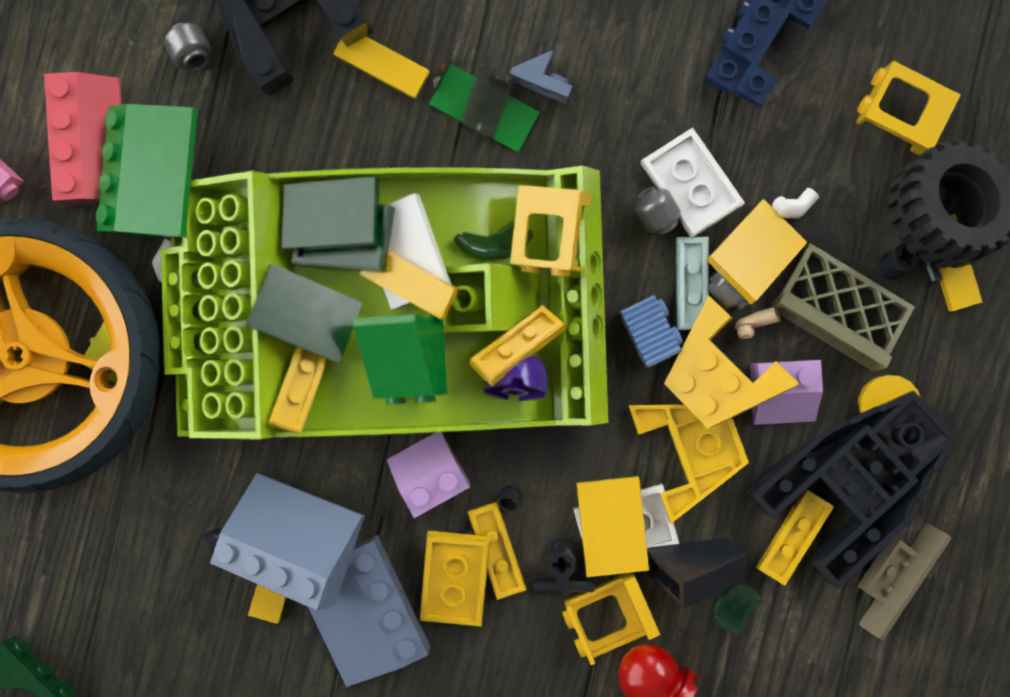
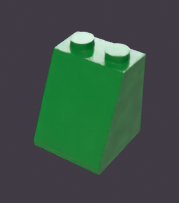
[353,314,448,404]

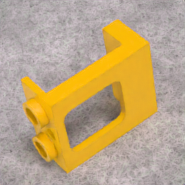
[856,61,960,156]
[510,185,591,277]
[562,572,660,665]

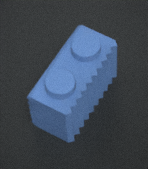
[618,295,683,368]

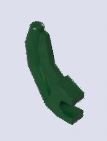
[453,221,534,260]

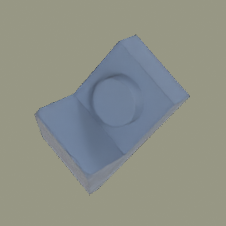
[509,51,572,104]

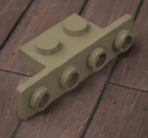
[857,523,951,640]

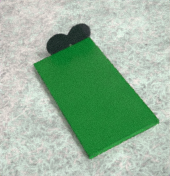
[429,60,540,153]

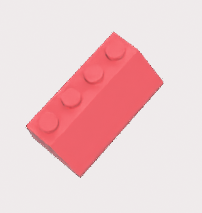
[44,72,122,206]

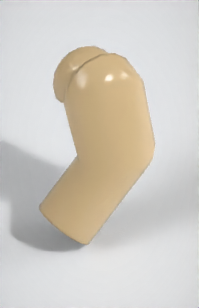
[735,307,780,339]

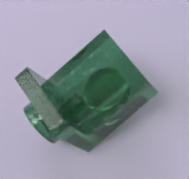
[713,581,762,636]

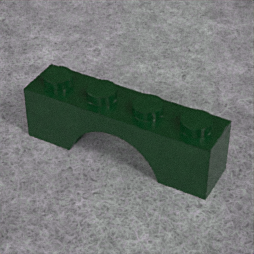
[0,636,76,697]

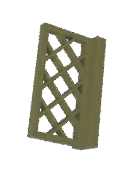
[770,243,915,372]

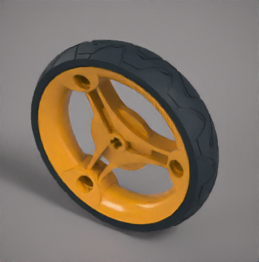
[0,218,161,493]

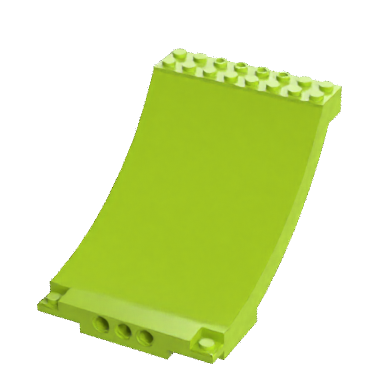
[161,166,608,439]

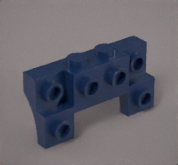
[703,0,827,108]

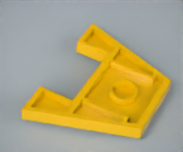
[664,296,801,429]
[628,405,749,523]

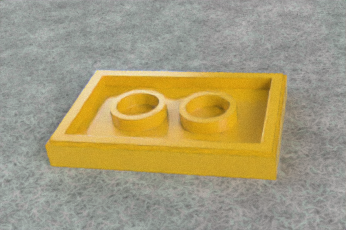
[706,199,807,304]
[576,476,649,577]
[420,531,490,627]

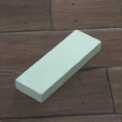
[676,237,709,330]

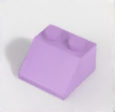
[749,360,823,425]
[387,432,470,518]

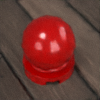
[618,644,699,697]

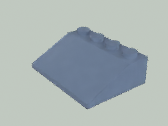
[210,473,365,610]
[308,535,430,687]

